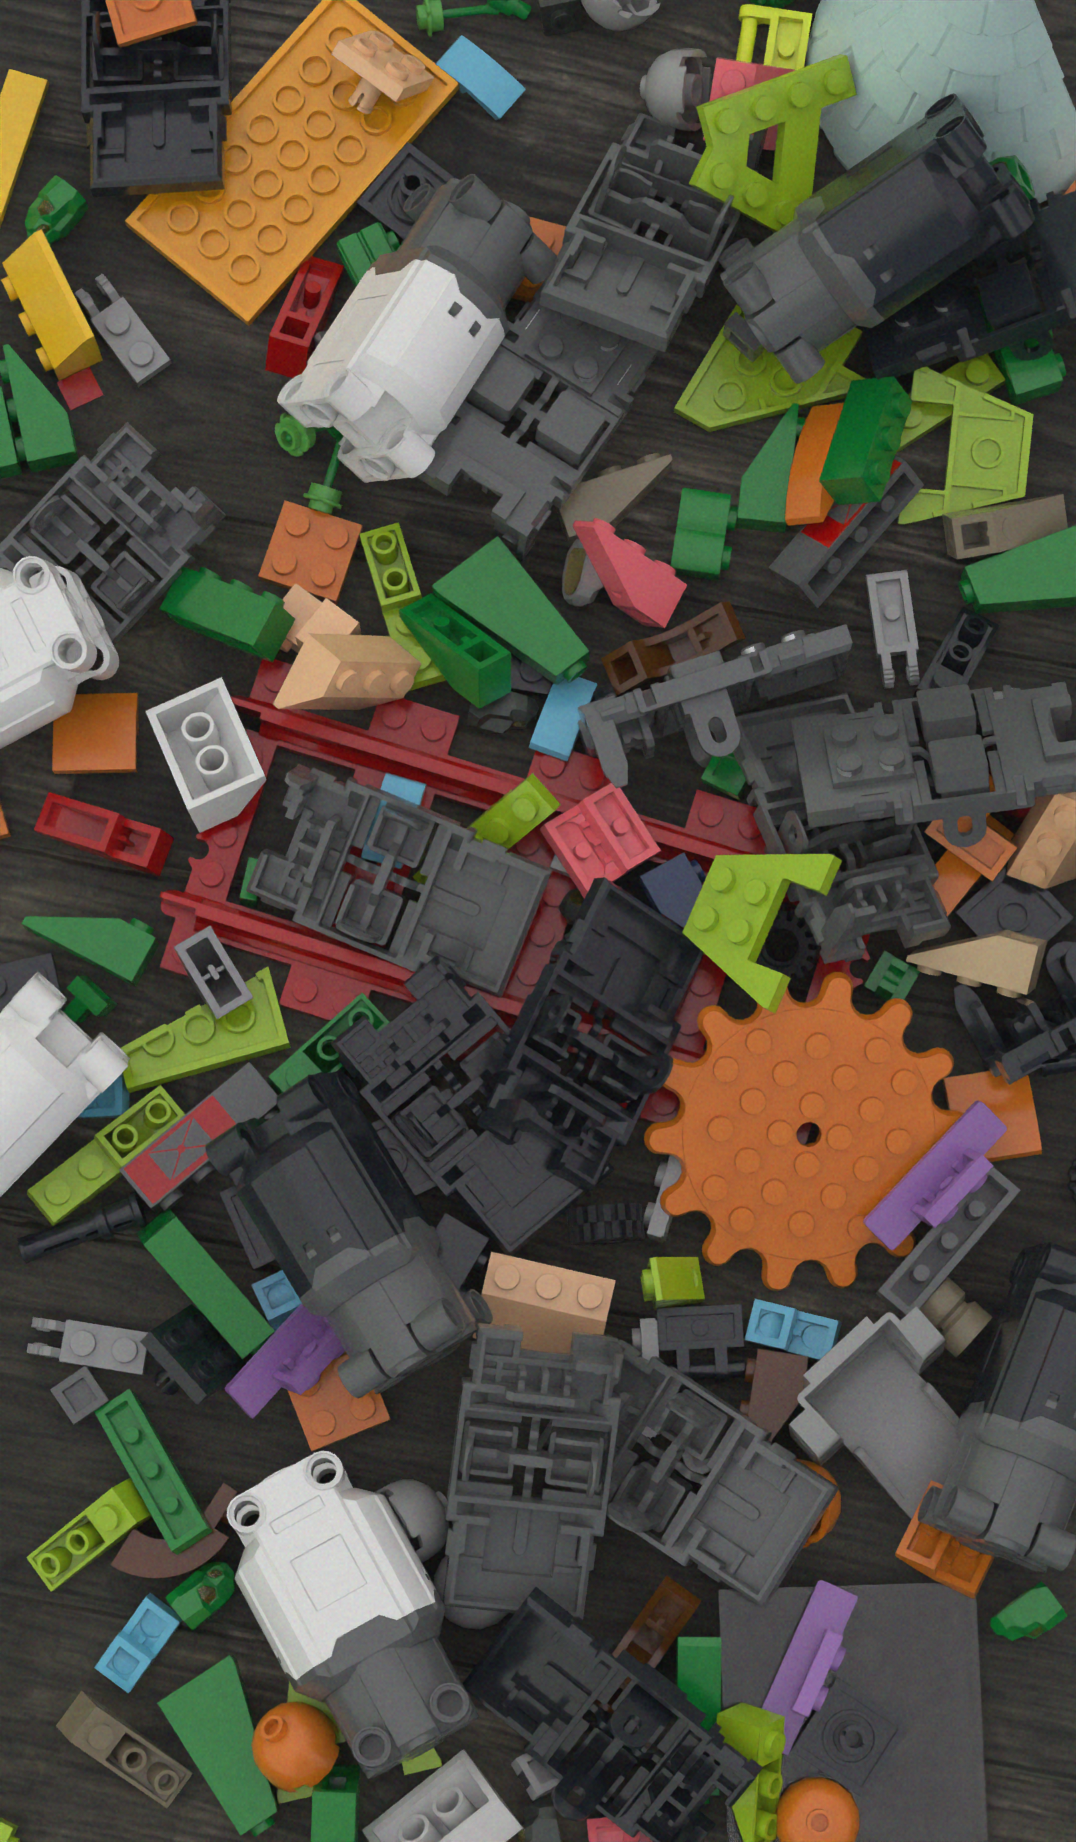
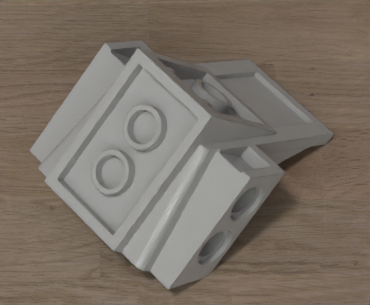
[789,1306,960,1520]

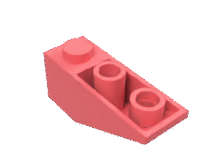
[573,518,687,628]

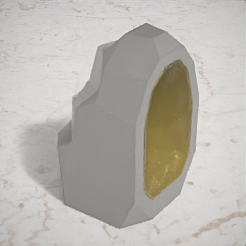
[562,539,604,607]

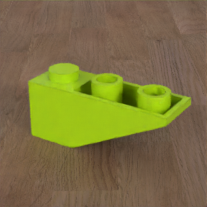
[640,1257,705,1310]
[26,1478,152,1592]
[717,1702,786,1842]

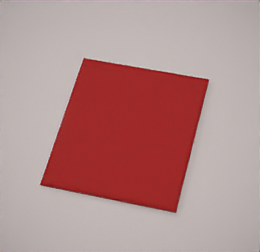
[57,367,103,411]

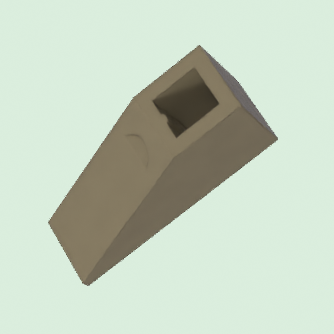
[554,453,673,547]
[942,494,1068,559]
[56,1691,193,1808]

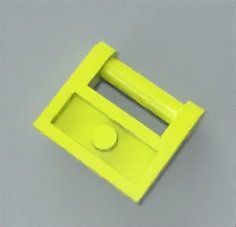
[736,4,812,70]

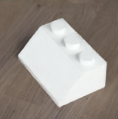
[146,677,267,833]
[362,1749,523,1842]

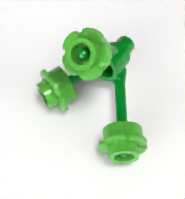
[416,0,531,36]
[275,413,343,515]

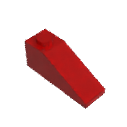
[265,256,344,378]

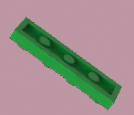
[94,1388,213,1555]

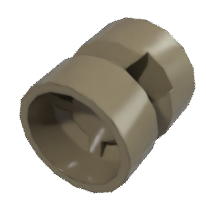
[919,1277,992,1358]

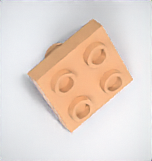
[331,30,434,114]

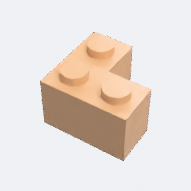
[280,583,361,653]

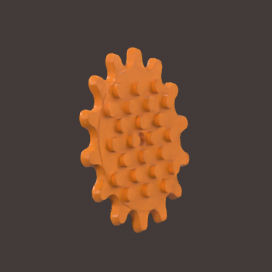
[644,972,963,1291]

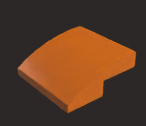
[52,693,139,774]
[943,1071,1042,1162]
[895,1480,995,1599]

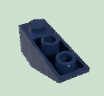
[639,853,706,929]

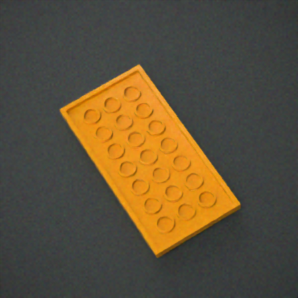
[125,0,460,326]

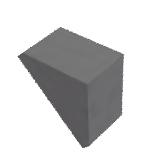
[174,926,253,1019]

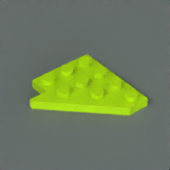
[674,304,865,432]

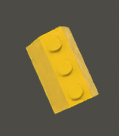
[1,229,103,381]

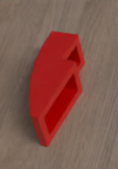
[34,792,174,876]

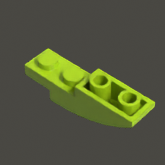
[359,522,446,691]
[412,773,561,885]
[27,1085,185,1226]

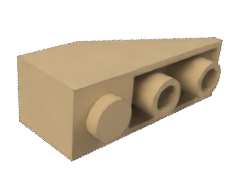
[906,930,1047,998]

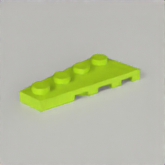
[120,966,291,1093]

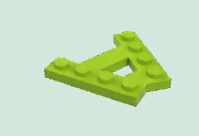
[689,54,857,232]

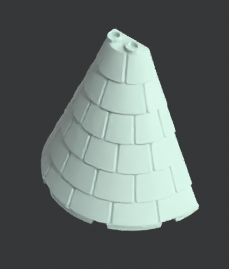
[806,0,1076,203]

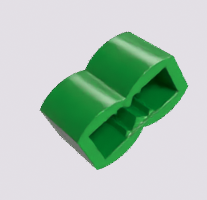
[671,488,738,581]

